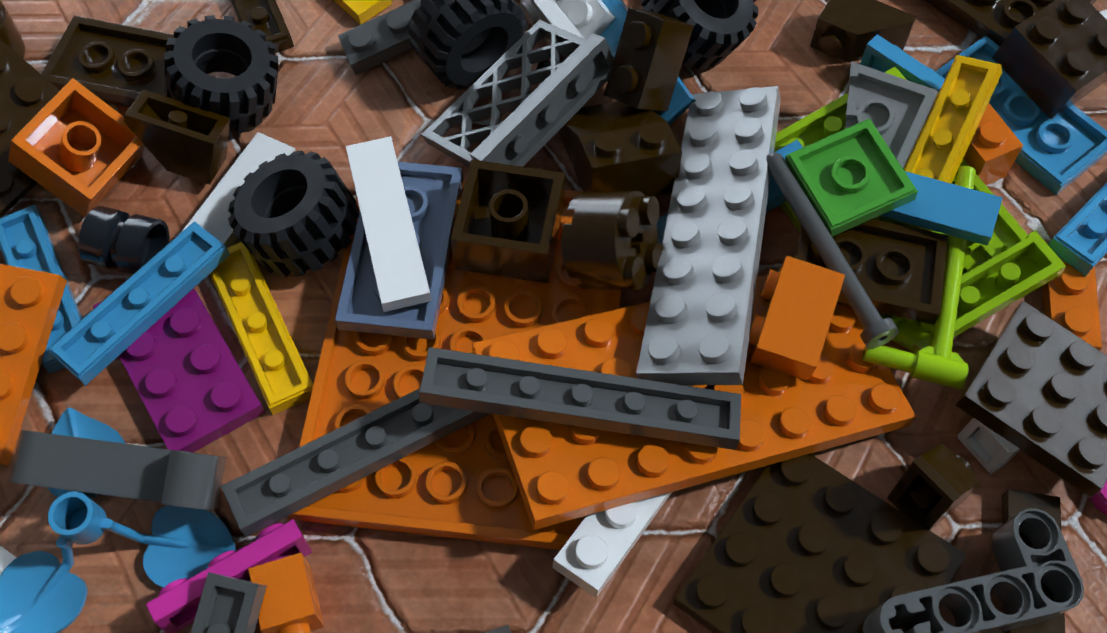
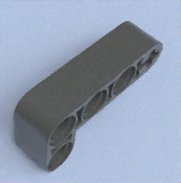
[10,430,226,510]
[863,508,1084,633]

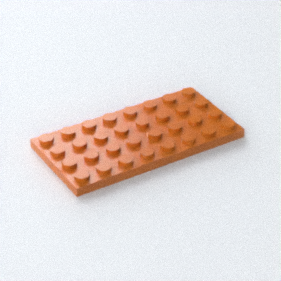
[472,274,916,530]

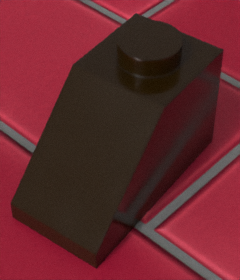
[810,0,917,63]
[124,89,230,185]
[887,443,982,530]

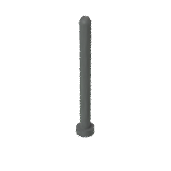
[766,152,899,349]

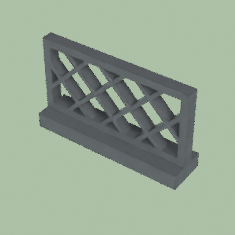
[421,20,614,167]

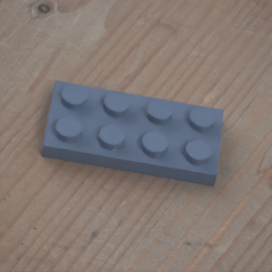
[335,162,464,340]

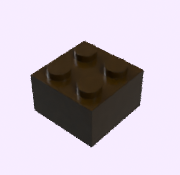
[992,0,1107,120]
[451,159,565,283]

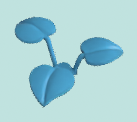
[0,408,236,633]

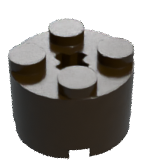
[561,191,663,290]

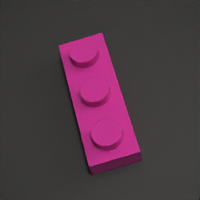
[146,519,312,633]

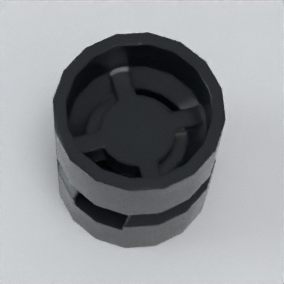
[78,206,170,274]

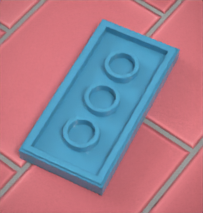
[936,35,1107,195]

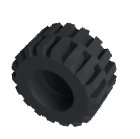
[408,0,527,90]
[641,0,758,70]
[164,15,279,134]
[228,151,359,277]

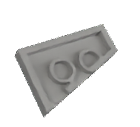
[845,61,938,217]

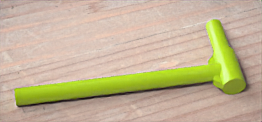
[862,166,976,390]

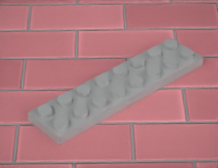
[636,86,781,385]

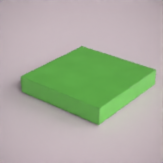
[785,118,918,237]

